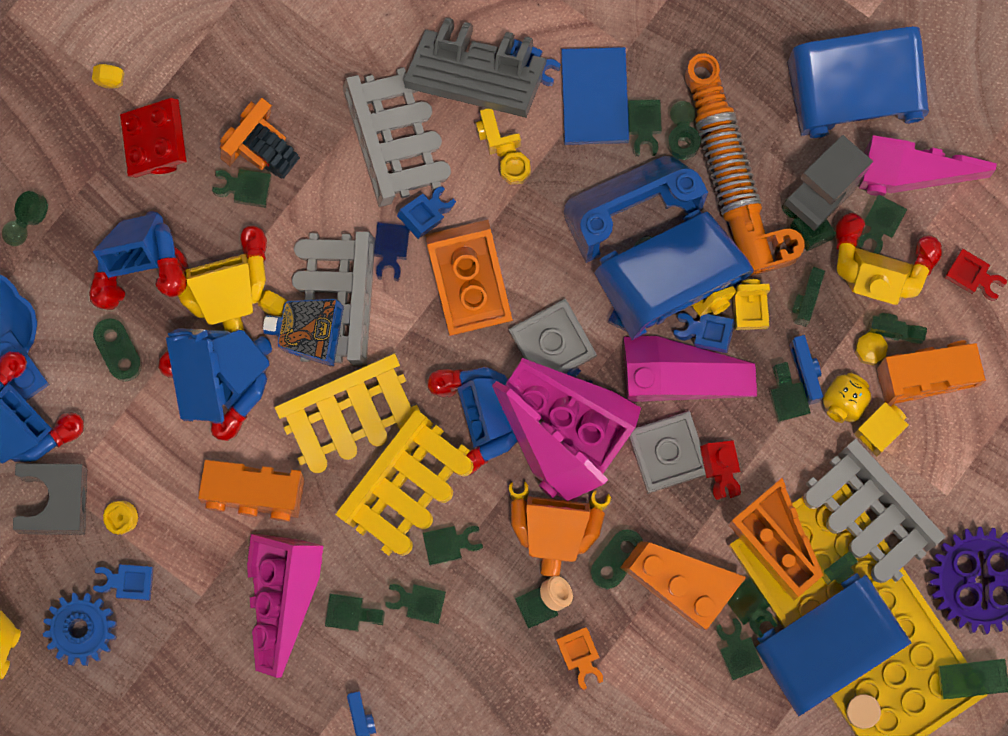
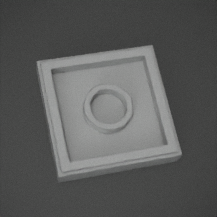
[509,299,597,374]
[629,411,706,494]

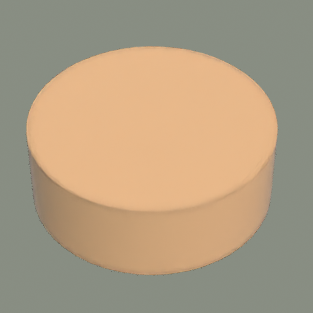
[540,576,573,611]
[846,695,881,729]

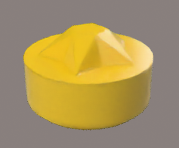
[103,500,138,535]

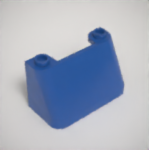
[787,26,929,138]
[564,156,708,263]
[594,209,754,340]
[755,573,912,717]

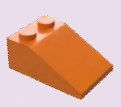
[425,220,513,336]

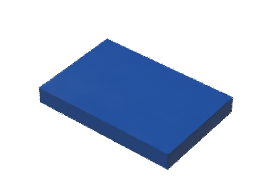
[561,47,629,145]

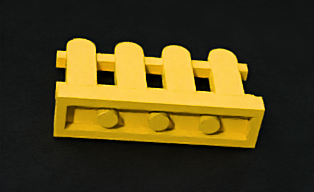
[274,354,420,473]
[335,410,473,556]

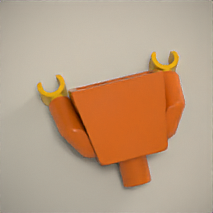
[509,482,611,577]

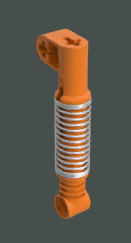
[685,53,805,276]

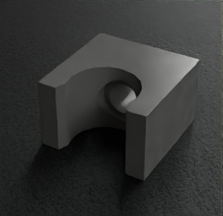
[784,135,873,231]
[13,463,88,535]

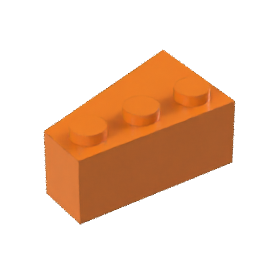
[877,340,986,406]
[198,460,305,522]
[728,478,824,601]
[620,541,746,630]

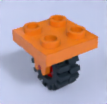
[219,98,300,179]

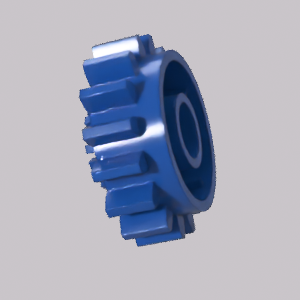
[43,593,117,666]

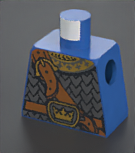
[263,299,344,367]

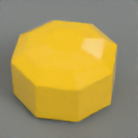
[92,64,125,89]
[500,152,531,185]
[257,290,287,317]
[855,332,888,366]

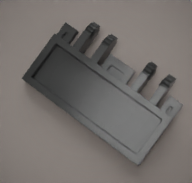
[404,18,547,118]

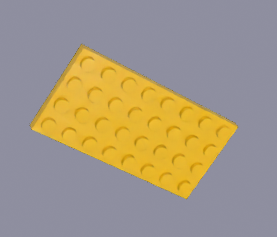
[729,484,989,736]

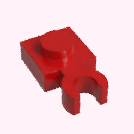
[945,249,1007,301]
[700,440,741,500]

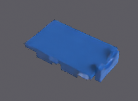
[166,328,226,424]

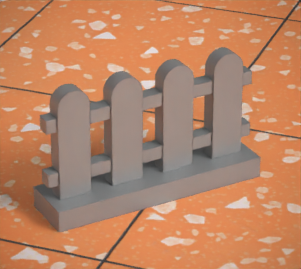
[343,68,451,207]
[292,232,376,366]
[803,439,946,583]

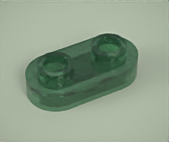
[93,318,142,382]
[590,529,643,590]

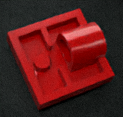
[120,98,187,178]

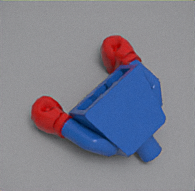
[89,211,187,310]
[158,330,272,441]
[0,351,84,464]
[427,367,517,477]

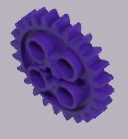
[928,527,1008,635]

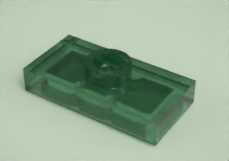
[937,659,1008,700]

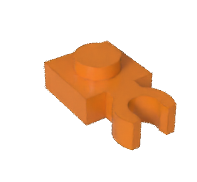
[556,627,603,690]

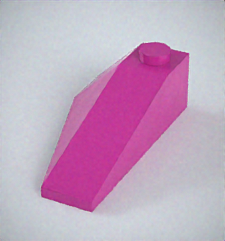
[506,358,641,474]
[492,381,608,501]

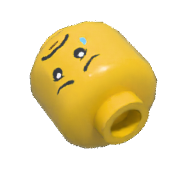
[823,373,871,423]

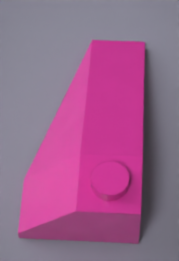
[859,135,997,196]
[623,336,757,402]
[247,534,323,678]

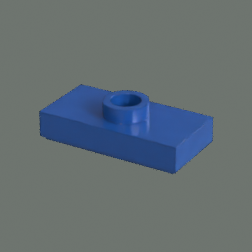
[789,335,823,405]
[347,691,376,736]

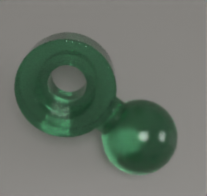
[668,101,701,160]
[2,191,48,246]

